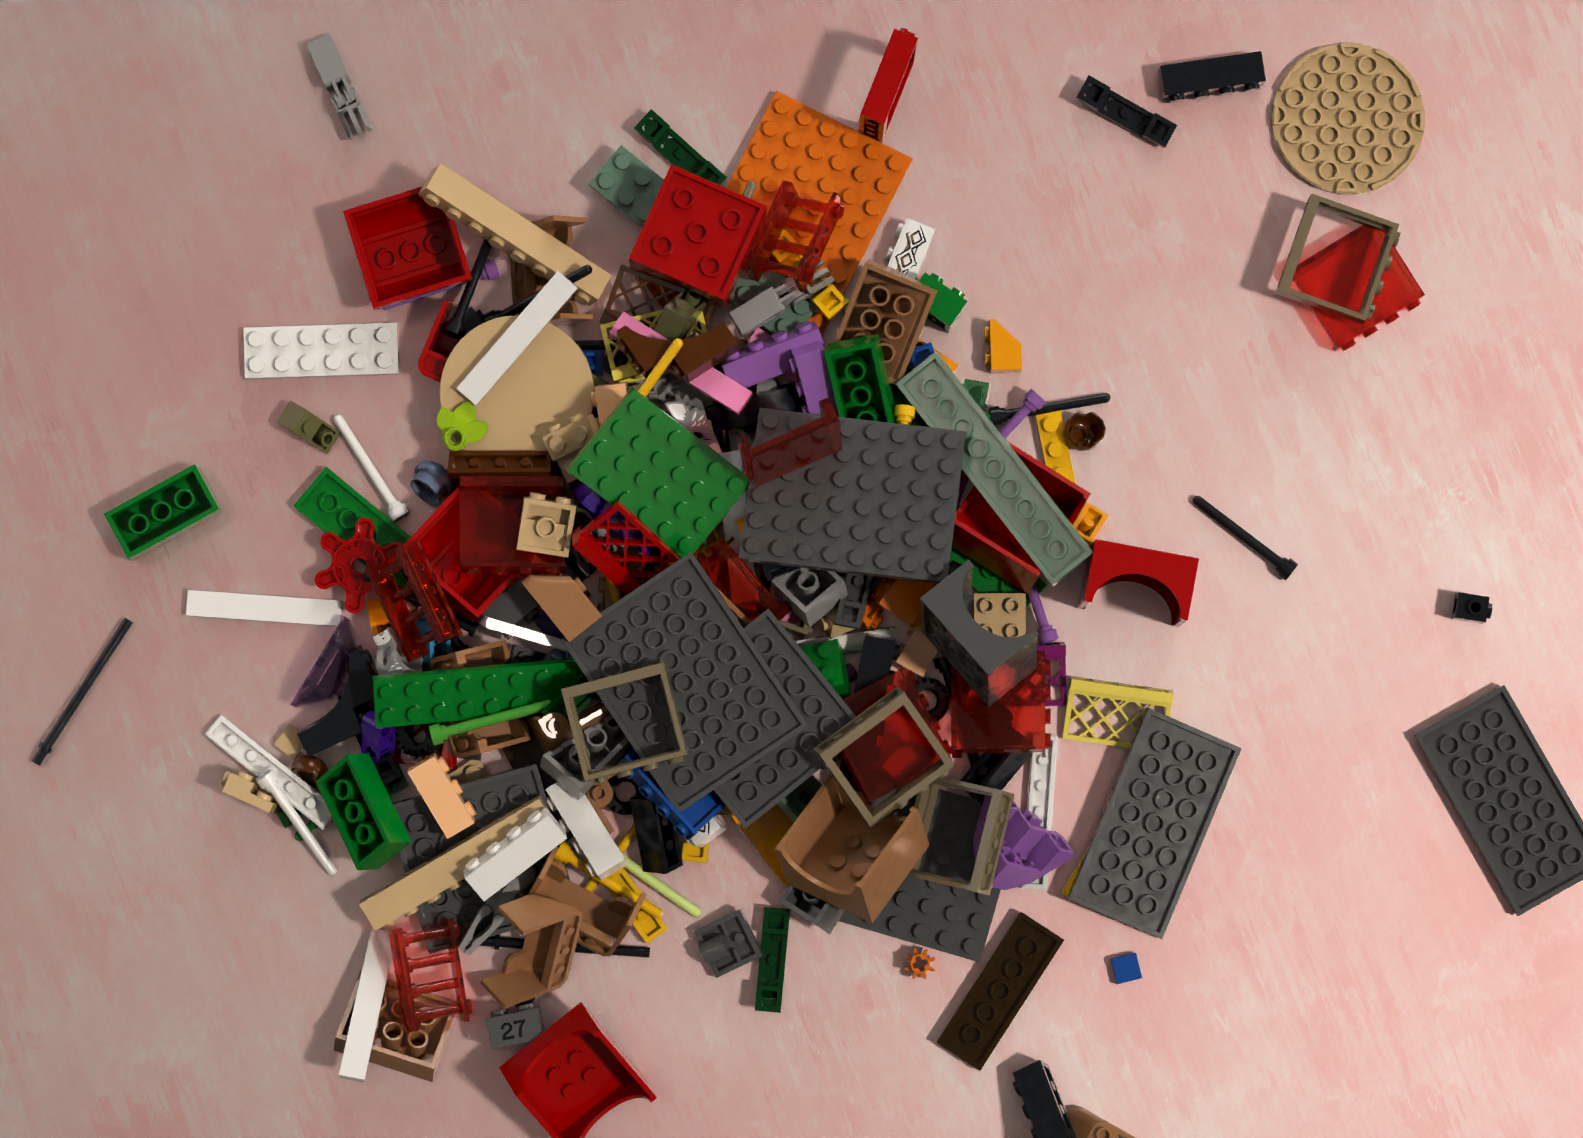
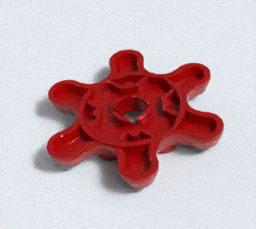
[314,518,403,613]

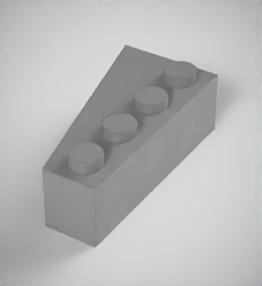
[540,715,632,800]

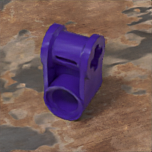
[361,710,396,763]

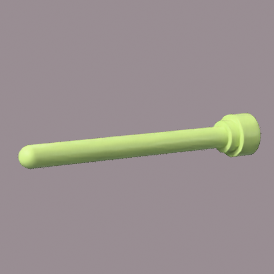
[622,854,701,917]

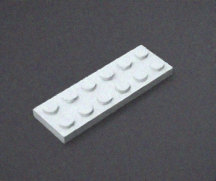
[243,323,399,380]

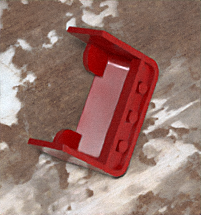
[418,299,460,382]

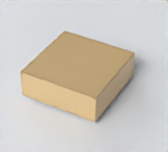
[274,724,304,760]

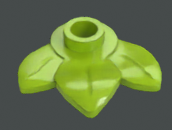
[437,401,488,451]

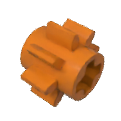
[861,599,884,630]
[904,948,935,979]

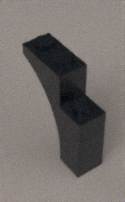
[297,644,378,757]

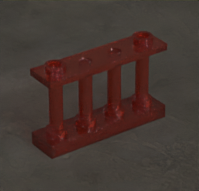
[743,180,844,292]
[364,540,463,662]
[388,917,472,1033]

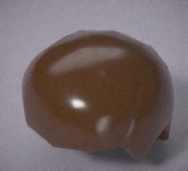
[1063,412,1106,451]
[291,755,329,790]

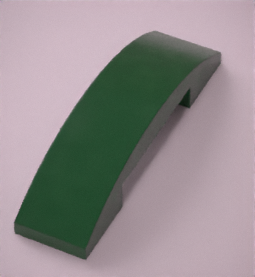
[634,109,727,185]
[755,907,790,1013]

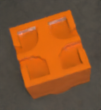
[870,577,937,628]

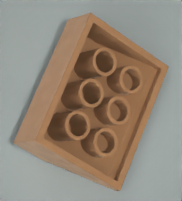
[834,259,937,386]
[334,971,459,1082]

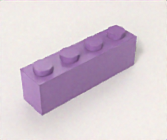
[720,321,826,388]
[788,341,839,417]

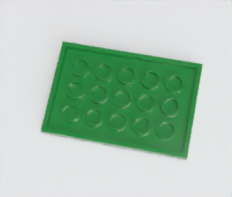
[566,387,750,557]

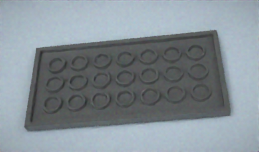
[1414,685,1583,916]
[1067,708,1242,939]

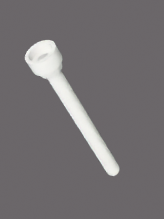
[333,415,410,523]
[255,769,337,876]

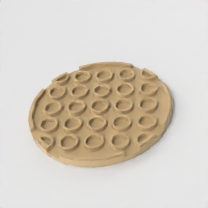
[1271,42,1425,195]
[440,315,595,462]

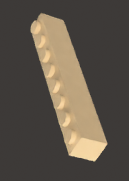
[418,163,612,306]
[359,795,548,931]

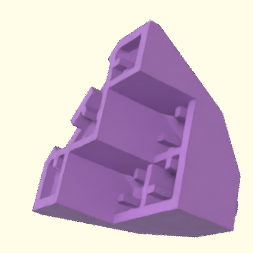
[973,796,1075,890]

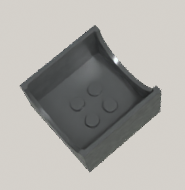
[920,560,1037,707]

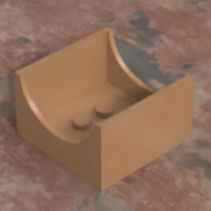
[775,774,929,923]

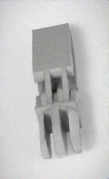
[306,33,373,140]
[728,259,835,337]
[459,864,536,955]

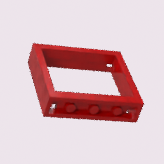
[859,28,918,143]

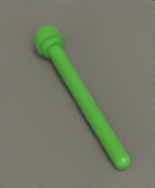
[429,700,551,746]

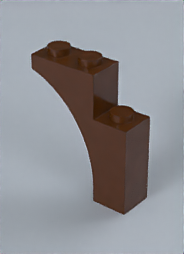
[616,322,739,383]

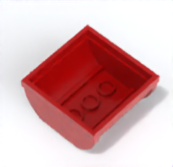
[343,186,473,310]
[399,478,539,621]

